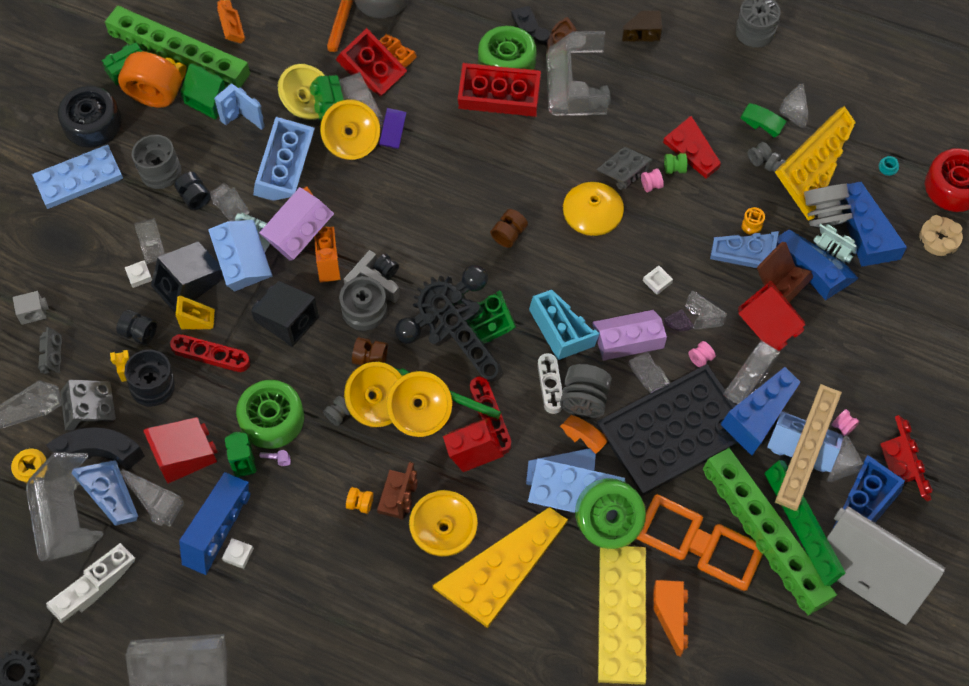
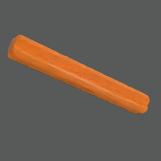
[327,0,353,52]

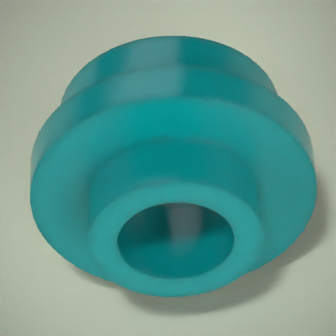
[878,156,899,176]

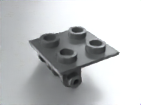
[597,147,652,190]

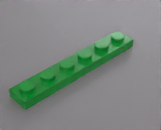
[764,460,846,586]

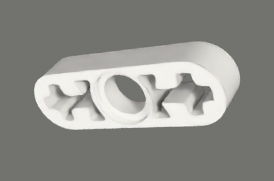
[538,353,563,414]

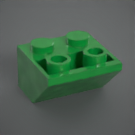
[181,64,225,120]

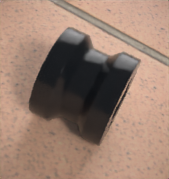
[373,254,399,280]

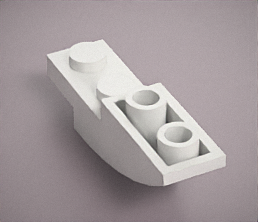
[46,543,135,623]

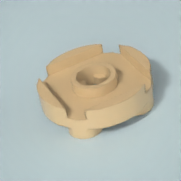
[919,215,963,256]

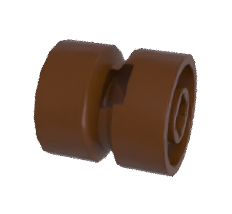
[490,209,528,248]
[352,337,388,365]

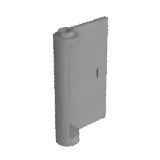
[827,506,945,625]

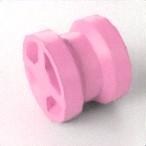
[641,169,664,192]
[688,341,716,368]
[832,409,860,437]

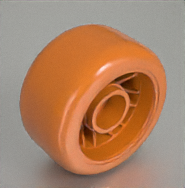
[118,52,182,108]

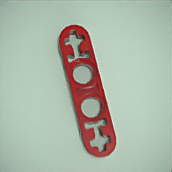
[170,334,250,372]
[470,377,511,454]

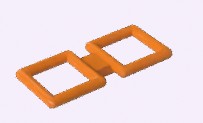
[636,494,763,591]

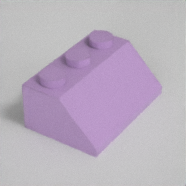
[259,187,334,261]
[592,310,667,360]

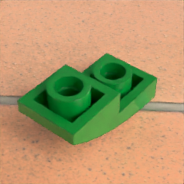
[740,103,786,138]

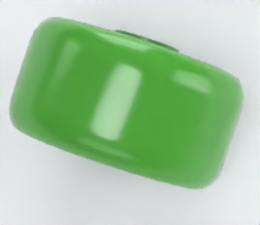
[478,26,536,70]
[236,380,304,449]
[575,478,646,549]

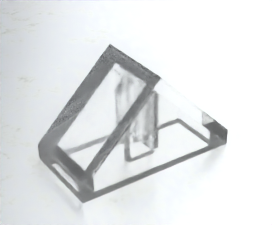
[779,84,809,128]
[827,435,863,482]

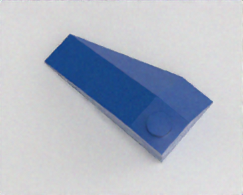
[777,229,858,300]

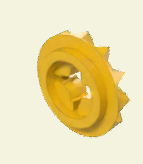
[11,449,48,483]

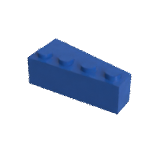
[834,455,905,526]

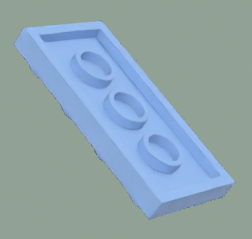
[32,145,123,209]
[528,458,625,520]

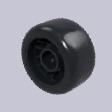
[58,86,122,148]

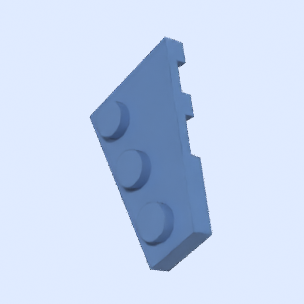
[710,231,779,268]
[72,460,138,526]

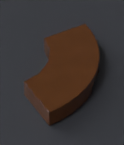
[547,17,577,61]

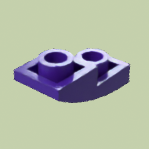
[379,108,406,149]

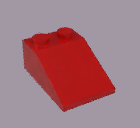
[335,28,407,97]

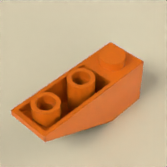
[314,227,340,283]
[653,580,688,656]

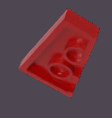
[663,116,721,179]

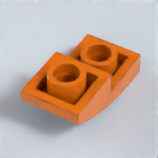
[379,34,417,68]
[560,415,608,454]

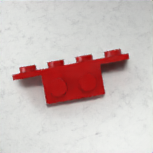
[880,415,933,501]

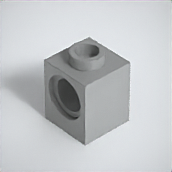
[13,291,48,325]

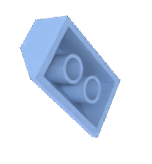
[208,220,272,291]
[767,411,843,473]

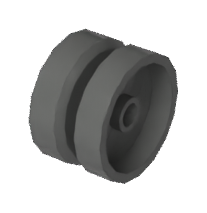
[339,276,388,331]

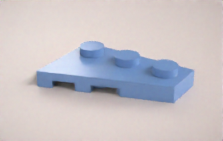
[526,449,596,485]

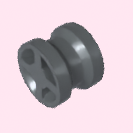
[748,142,772,167]

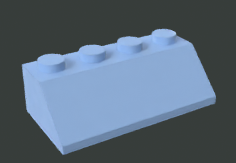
[253,117,315,201]

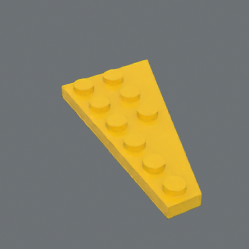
[775,106,855,221]
[433,507,568,628]

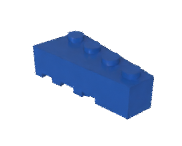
[840,182,907,267]
[721,367,800,455]
[179,472,250,575]

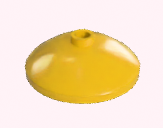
[320,100,380,160]
[563,182,624,236]
[344,362,402,427]
[387,371,452,437]
[409,490,477,556]

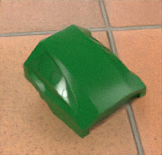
[470,291,516,344]

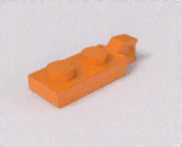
[217,0,245,44]

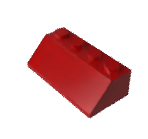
[458,63,541,117]

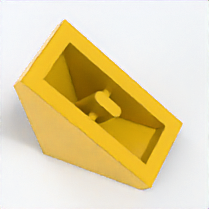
[176,296,215,329]

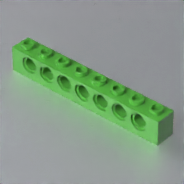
[105,6,250,88]
[703,448,836,616]

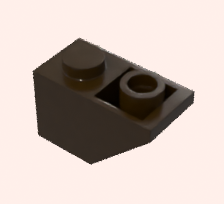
[622,11,662,42]

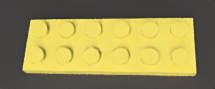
[598,546,646,685]

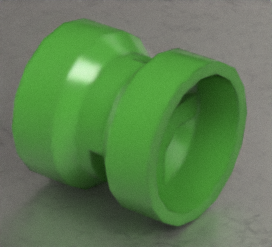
[664,153,687,174]

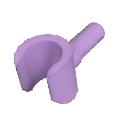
[260,450,290,466]

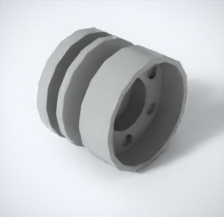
[804,184,853,227]

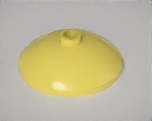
[278,64,325,120]

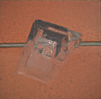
[210,183,249,221]
[134,218,165,264]
[686,291,727,329]

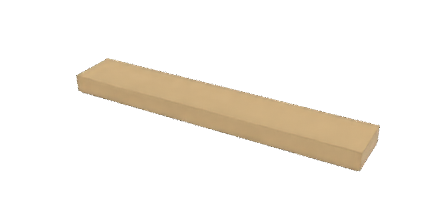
[775,384,842,511]

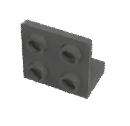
[60,380,116,431]

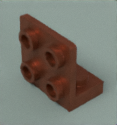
[757,242,813,302]
[377,462,418,519]

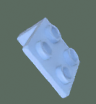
[215,83,265,130]

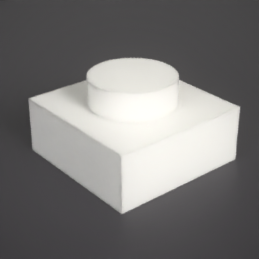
[125,260,152,288]
[643,266,673,295]
[222,538,253,569]

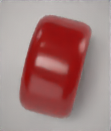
[925,148,969,212]

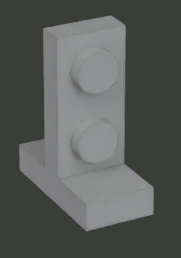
[344,250,400,303]

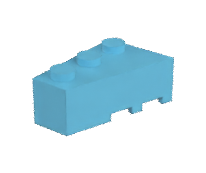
[529,290,600,360]

